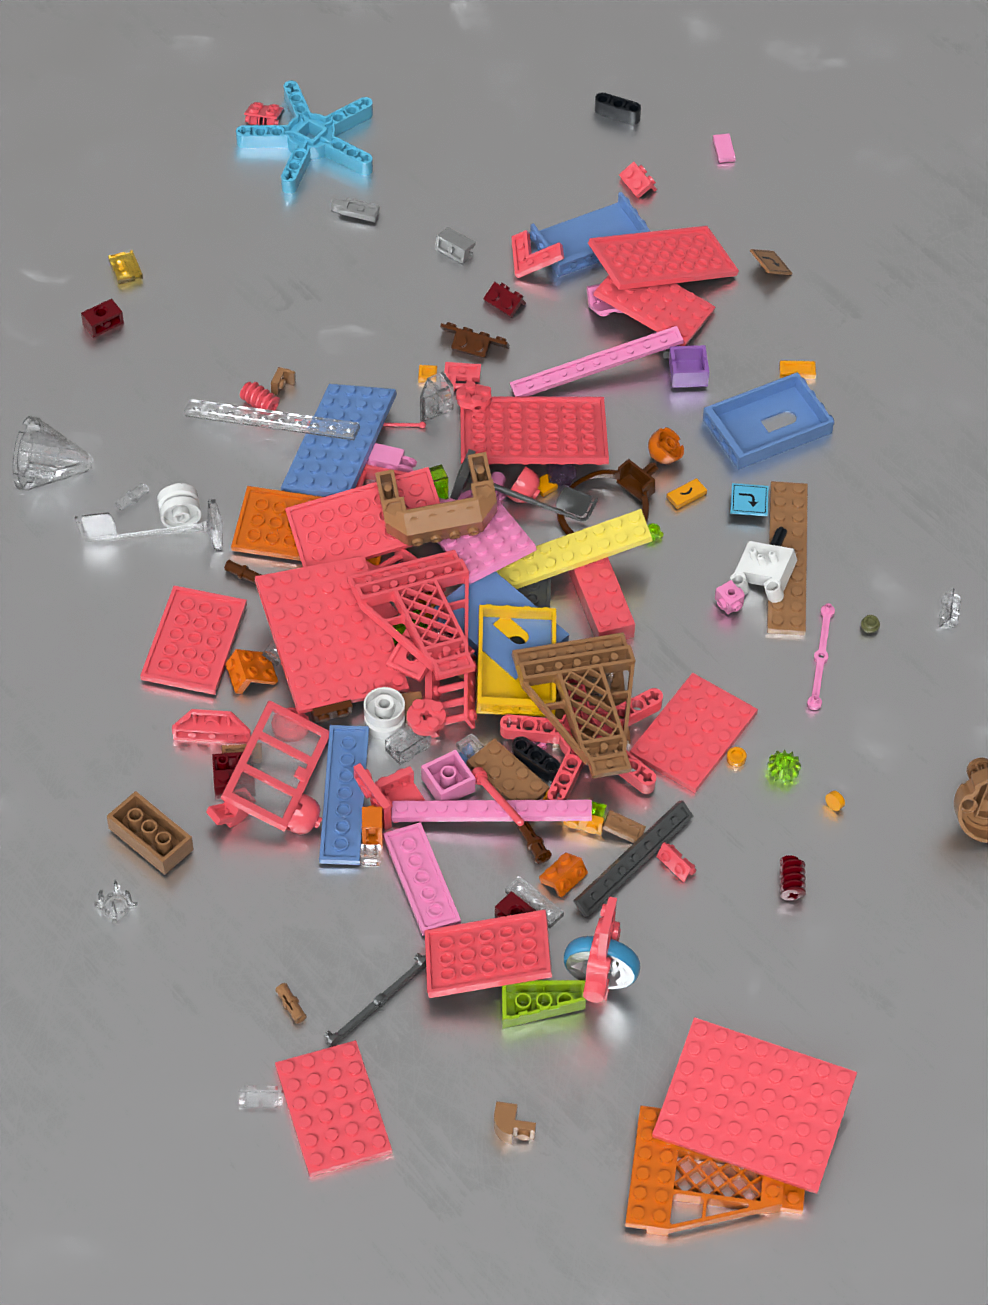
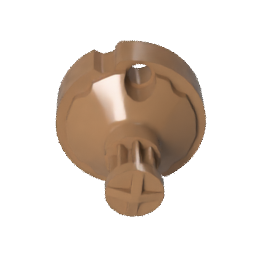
[954,758,988,843]

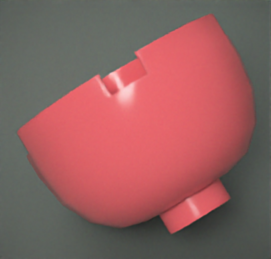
[507,467,540,504]
[286,793,322,834]

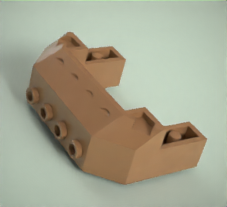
[375,452,497,547]

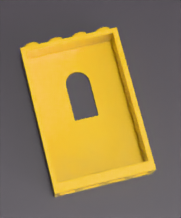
[476,604,556,717]

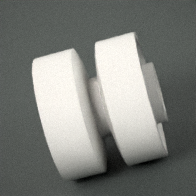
[364,687,405,740]

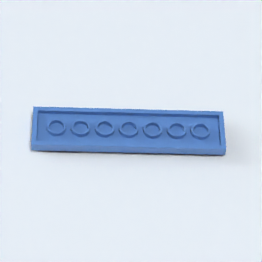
[319,725,369,865]

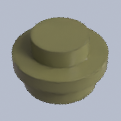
[861,615,880,633]

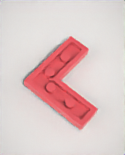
[511,230,564,278]

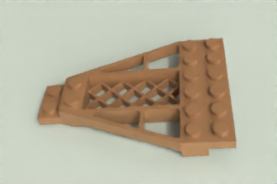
[511,632,636,779]

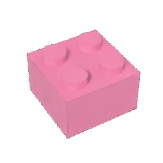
[421,750,476,801]

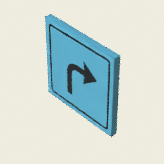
[730,483,769,516]

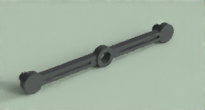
[324,953,426,1047]

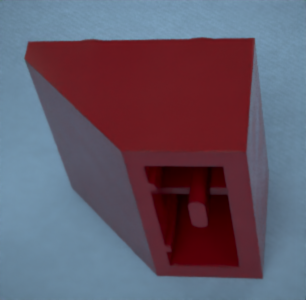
[212,752,255,800]

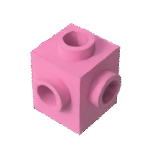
[715,580,745,614]

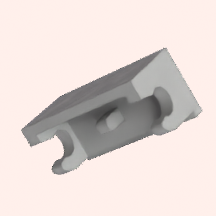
[435,227,476,264]

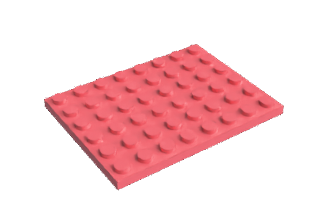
[460,396,609,465]
[255,556,409,714]
[652,1017,857,1194]

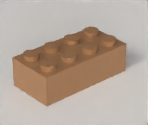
[107,791,194,875]

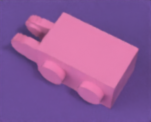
[366,443,417,473]

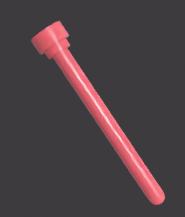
[471,767,524,826]

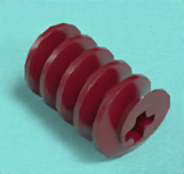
[780,855,806,901]

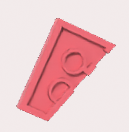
[353,763,393,831]

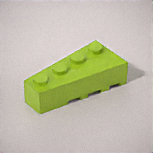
[502,980,586,1029]

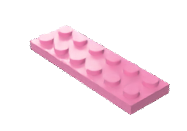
[383,822,461,936]

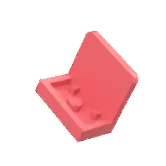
[375,766,426,823]

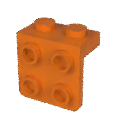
[226,649,278,694]

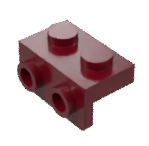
[483,282,526,318]

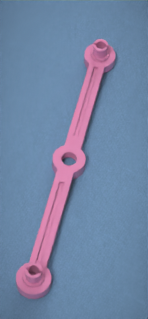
[807,603,835,710]

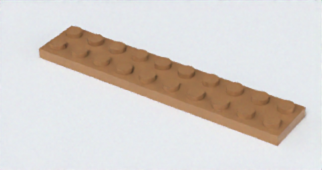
[767,481,808,636]

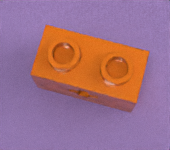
[362,805,383,849]

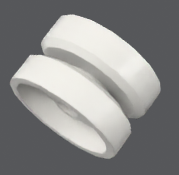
[157,483,201,530]

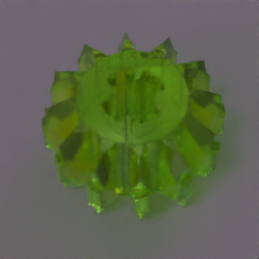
[767,749,801,783]

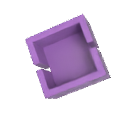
[669,345,709,388]

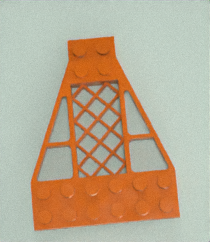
[625,1106,805,1236]

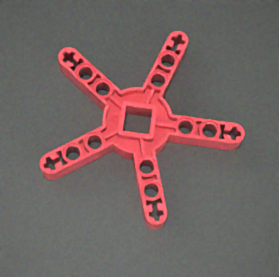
[500,679,663,800]

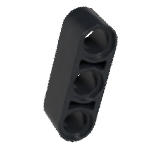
[595,92,641,124]
[512,736,560,783]

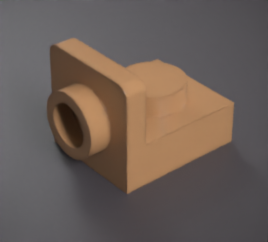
[271,367,296,396]

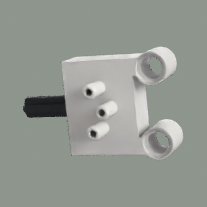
[729,527,797,603]

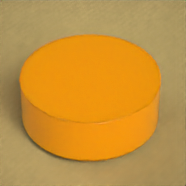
[727,747,747,767]
[825,791,845,811]

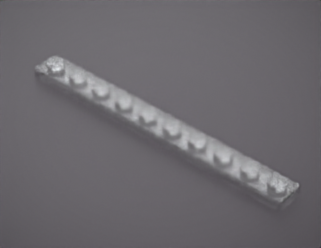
[184,399,360,440]

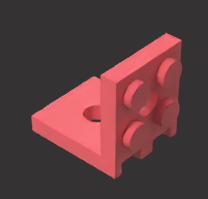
[386,629,442,682]

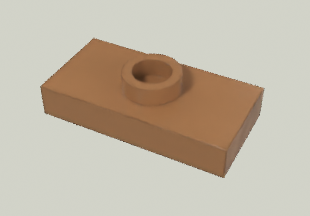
[602,810,646,843]

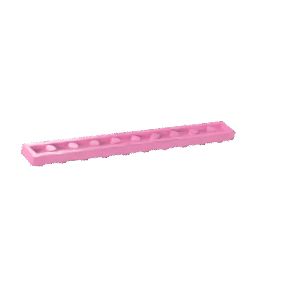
[510,326,683,397]
[391,800,592,822]

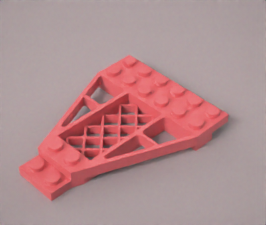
[347,550,476,681]

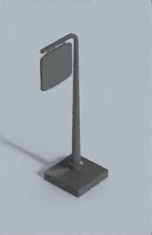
[450,449,598,521]

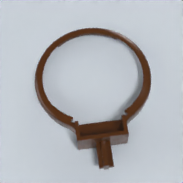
[557,459,659,535]

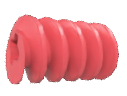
[240,382,280,416]

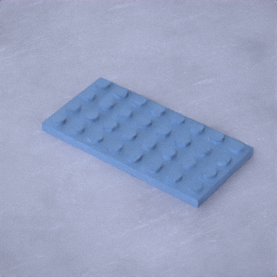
[281,384,397,497]

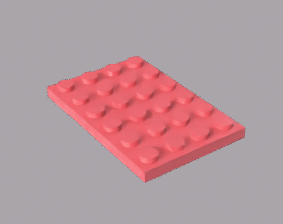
[594,275,716,346]
[140,586,247,695]
[629,673,758,793]
[425,909,552,998]
[275,1040,392,1177]

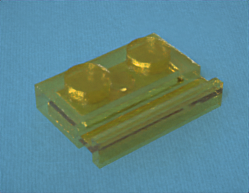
[108,250,143,285]

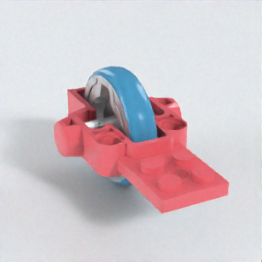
[564,896,640,1003]

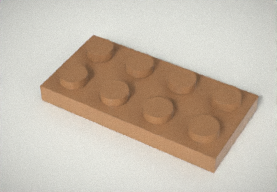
[466,738,550,800]

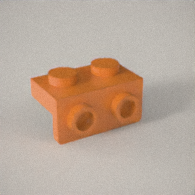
[538,852,588,898]

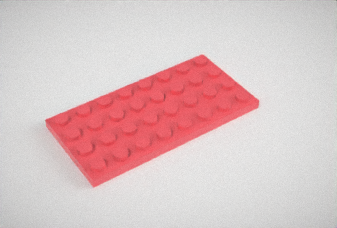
[588,226,739,290]
[285,467,440,567]

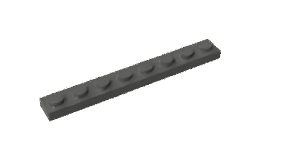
[573,801,693,917]

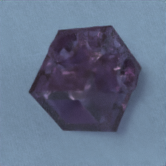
[547,464,577,486]

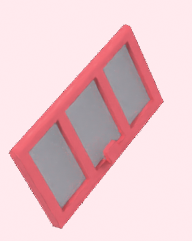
[221,701,329,832]

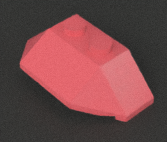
[172,709,251,744]

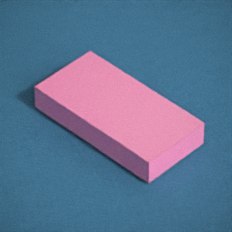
[713,134,736,163]

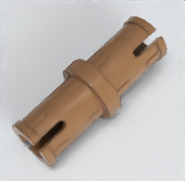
[275,983,307,1024]

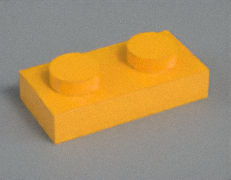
[563,815,604,835]

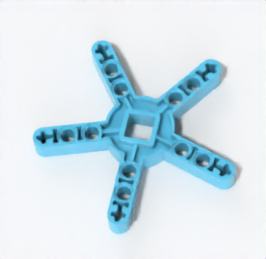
[236,81,373,194]

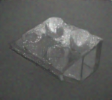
[420,372,454,422]

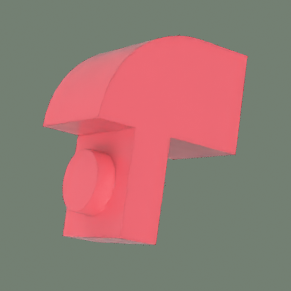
[206,788,256,828]

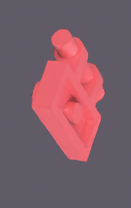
[443,362,481,392]

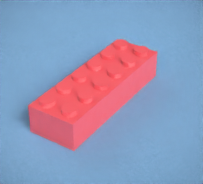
[568,557,635,639]

